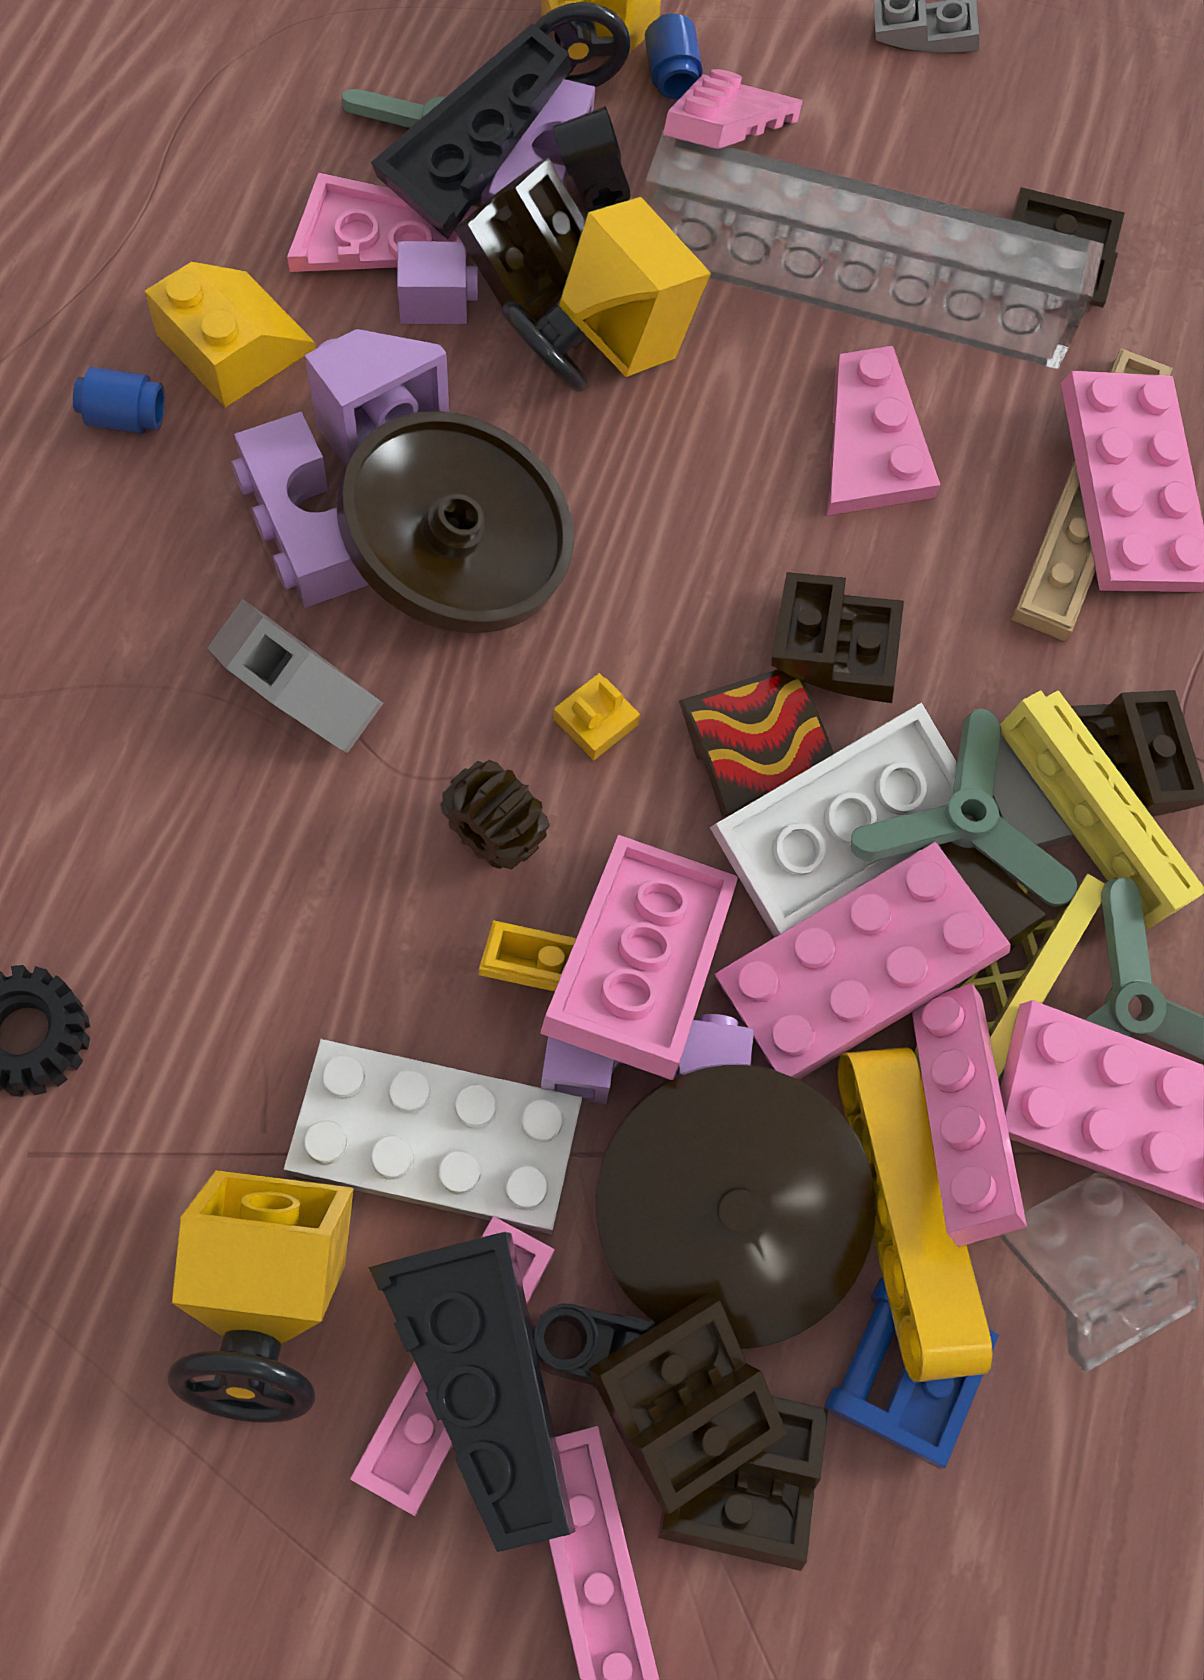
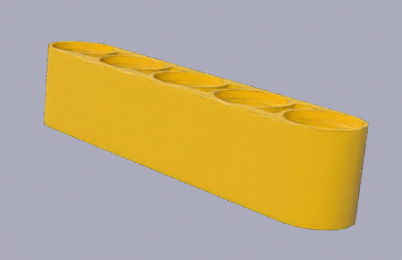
[837,1047,992,1383]

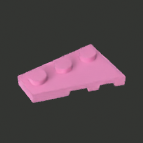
[287,173,478,272]
[827,346,940,516]

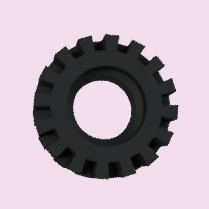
[0,965,90,1097]

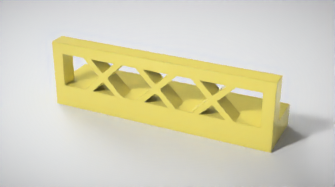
[1000,690,1204,931]
[913,874,1105,1078]

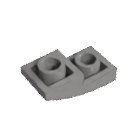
[874,0,979,53]

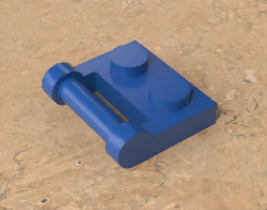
[823,1278,999,1469]

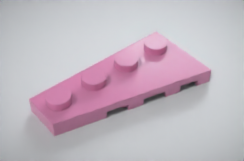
[663,69,803,149]

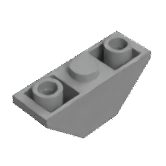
[207,599,384,753]

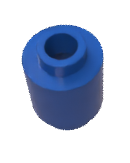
[644,13,703,99]
[73,367,165,434]

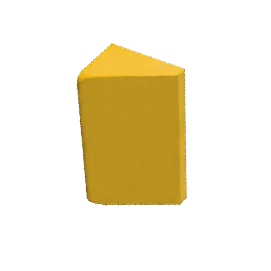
[478,920,576,992]

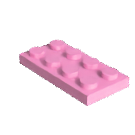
[1061,371,1204,592]
[540,835,738,1080]
[714,841,1011,1080]
[1000,1000,1204,1210]

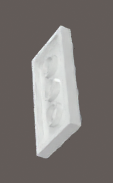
[709,703,973,937]
[284,1039,582,1235]

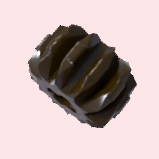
[440,760,550,870]

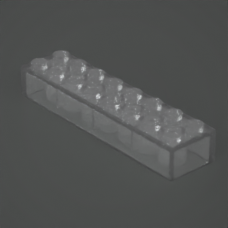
[644,130,1104,369]

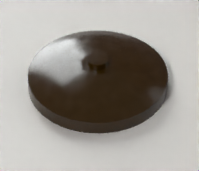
[337,411,574,633]
[596,1063,876,1349]

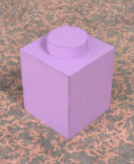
[397,241,478,324]

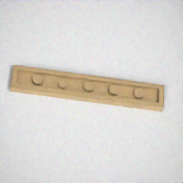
[1011,348,1173,642]

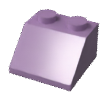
[304,329,449,468]

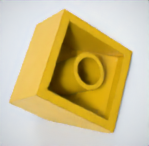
[144,262,316,408]

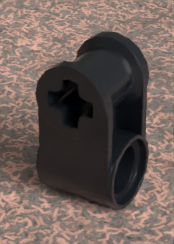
[553,106,631,212]
[532,1303,658,1389]

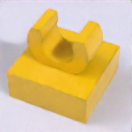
[553,673,640,761]

